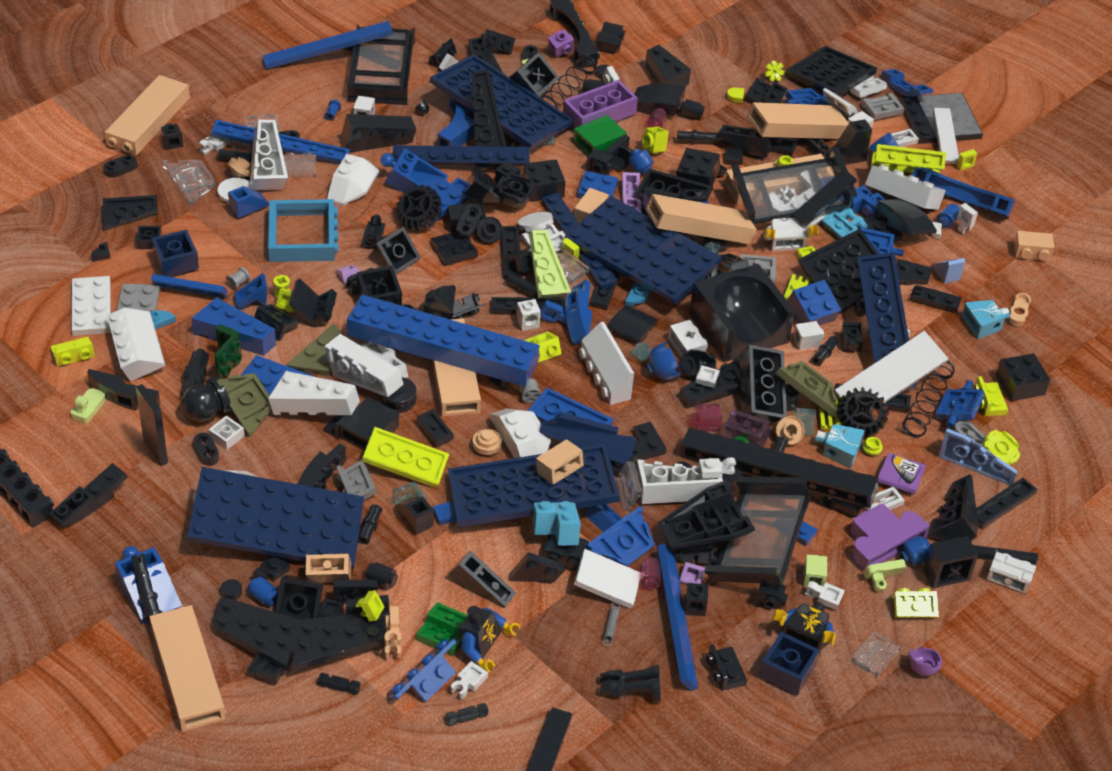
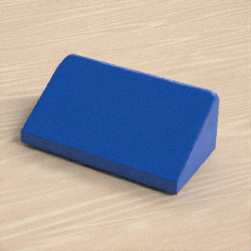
[585,504,622,532]

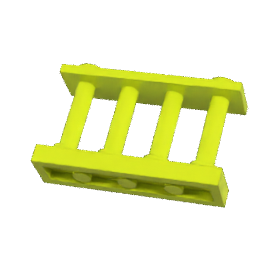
[871,144,946,173]

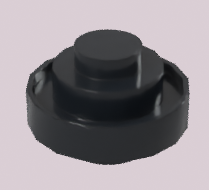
[476,216,503,243]

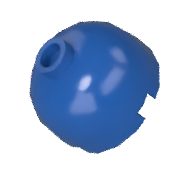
[647,342,681,381]

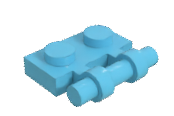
[821,207,868,238]

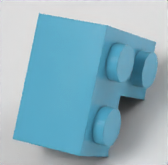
[532,501,581,545]

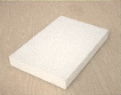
[574,549,641,609]

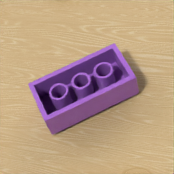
[563,80,638,128]

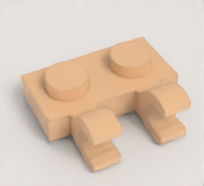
[385,606,401,659]

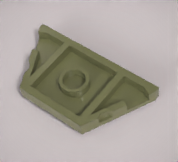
[287,323,342,376]
[775,361,838,417]
[217,373,272,437]

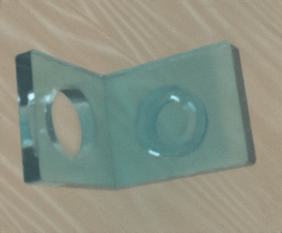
[794,408,816,435]
[393,482,427,504]

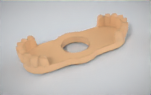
[1009,293,1031,327]

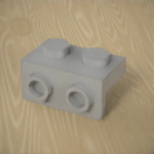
[337,460,377,500]

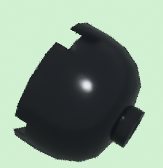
[497,174,533,208]

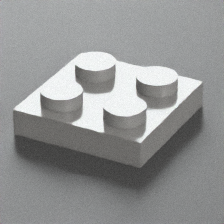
[117,284,161,312]

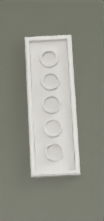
[834,331,948,414]

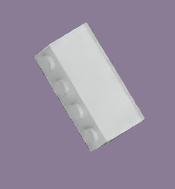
[107,308,166,382]
[579,322,634,405]

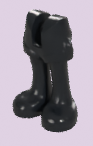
[600,665,661,702]

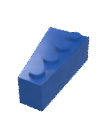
[191,297,276,356]

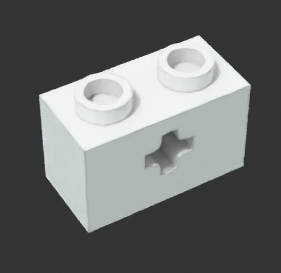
[668,320,708,357]

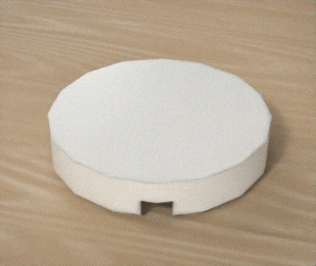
[218,178,250,204]
[518,212,554,232]

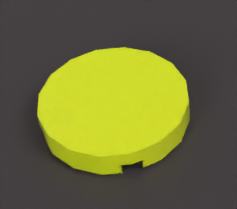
[983,430,1020,466]

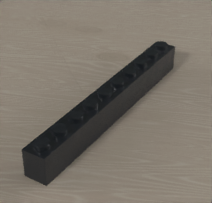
[681,427,878,508]

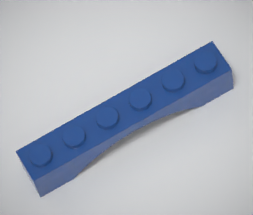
[912,167,1015,218]

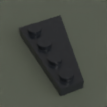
[680,356,741,407]

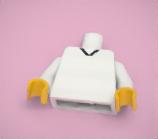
[763,218,819,251]

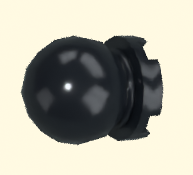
[181,376,231,423]

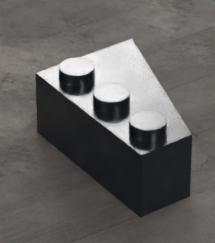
[645,45,691,86]

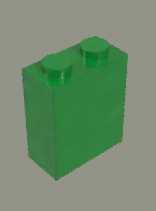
[573,115,627,156]

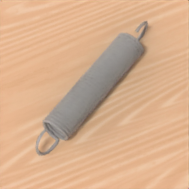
[603,602,620,646]

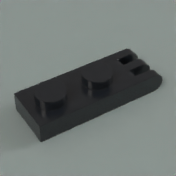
[910,285,962,314]

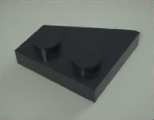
[896,259,933,285]
[509,552,565,582]

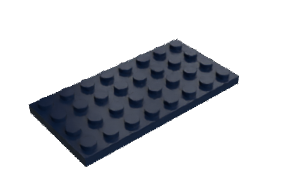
[429,54,574,150]
[564,196,722,305]
[448,444,620,528]
[187,467,364,570]

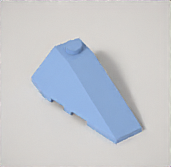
[939,429,1018,485]

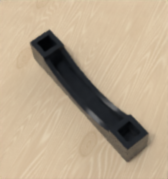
[549,0,600,68]

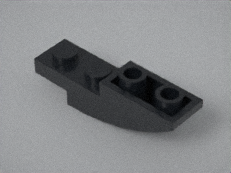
[87,369,161,411]
[299,443,346,489]
[49,463,128,527]

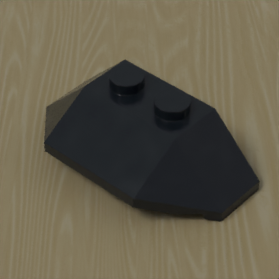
[464,167,502,203]

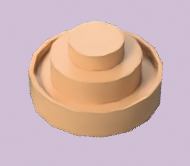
[228,157,251,178]
[775,416,805,445]
[473,429,502,455]

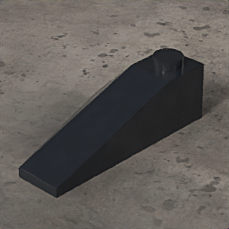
[929,474,978,541]

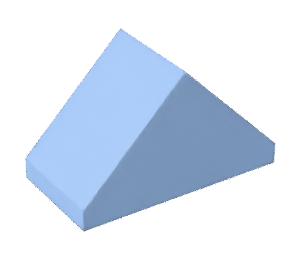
[932,258,965,284]

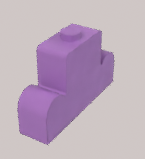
[850,504,930,571]

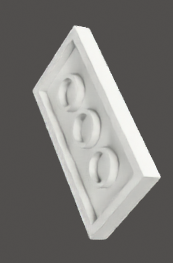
[72,276,111,336]

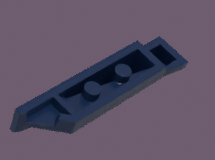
[539,412,637,466]

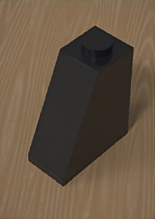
[829,119,872,165]

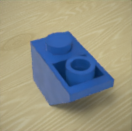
[228,186,269,218]

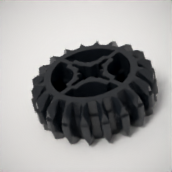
[395,184,443,231]
[836,387,889,438]

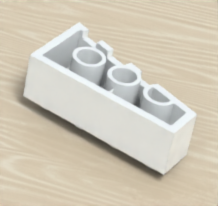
[249,120,288,190]
[865,164,946,210]
[325,334,404,397]
[268,371,360,415]
[636,459,723,504]

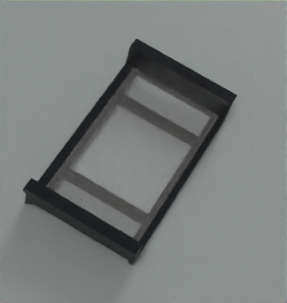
[347,25,415,105]
[731,147,857,224]
[704,477,811,587]

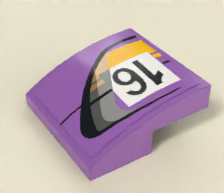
[878,453,926,494]

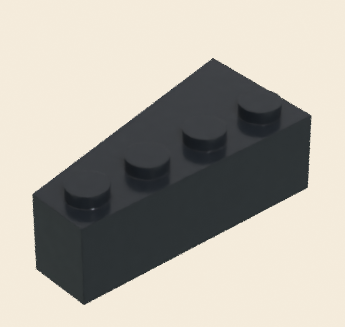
[340,114,416,153]

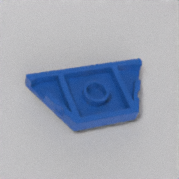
[585,506,655,567]

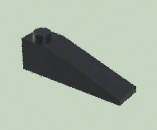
[635,168,713,202]

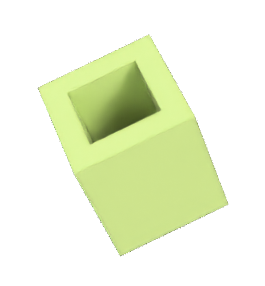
[804,555,827,587]

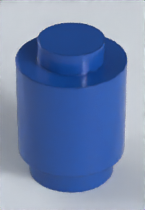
[937,204,960,228]
[248,577,279,607]

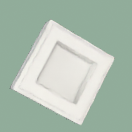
[696,365,720,388]

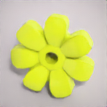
[764,61,784,82]

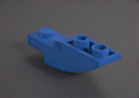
[565,279,592,345]

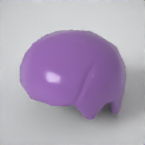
[909,646,942,676]

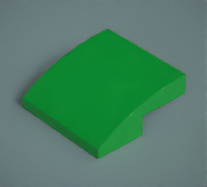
[415,602,468,656]

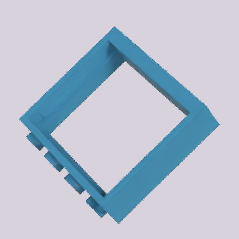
[268,199,338,262]

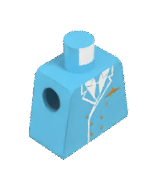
[962,300,1010,339]
[815,424,865,468]

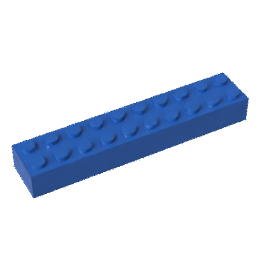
[347,295,540,387]

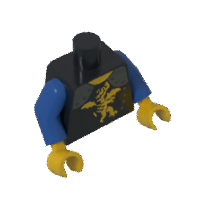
[772,602,836,650]
[460,606,520,673]

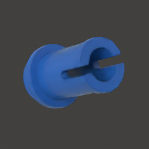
[324,99,341,121]

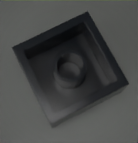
[136,226,162,250]

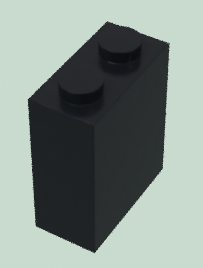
[339,397,399,451]

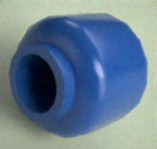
[628,148,654,175]
[900,536,930,566]

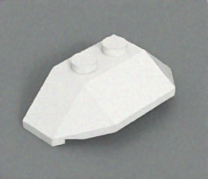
[327,154,379,206]
[489,408,551,458]

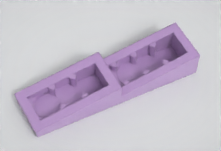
[621,172,641,212]

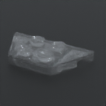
[162,160,216,205]

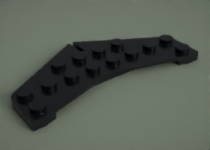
[213,598,389,672]

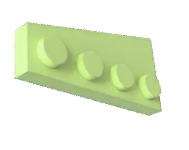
[529,230,571,299]

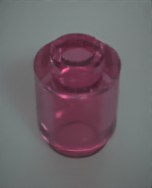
[647,108,667,128]
[640,558,661,590]

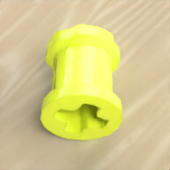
[273,275,290,299]

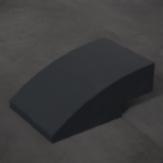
[634,83,686,117]
[876,199,937,235]

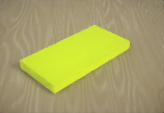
[362,427,449,488]

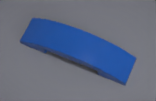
[882,69,933,97]

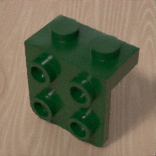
[214,324,242,379]

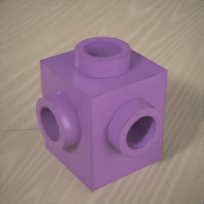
[548,29,574,58]

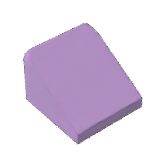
[336,265,360,285]
[679,562,705,584]

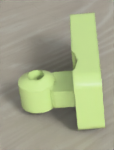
[71,388,106,423]
[863,559,907,592]

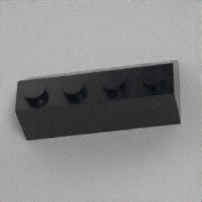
[740,344,787,425]

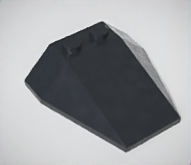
[658,480,755,549]

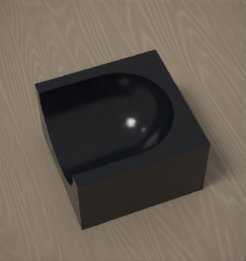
[689,263,795,363]

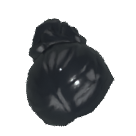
[680,349,717,378]

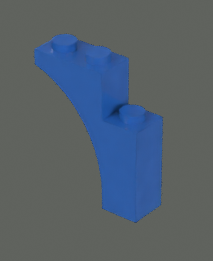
[437,97,475,146]

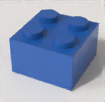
[787,280,841,326]

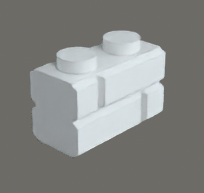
[987,552,1036,594]

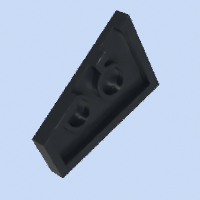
[103,195,158,231]

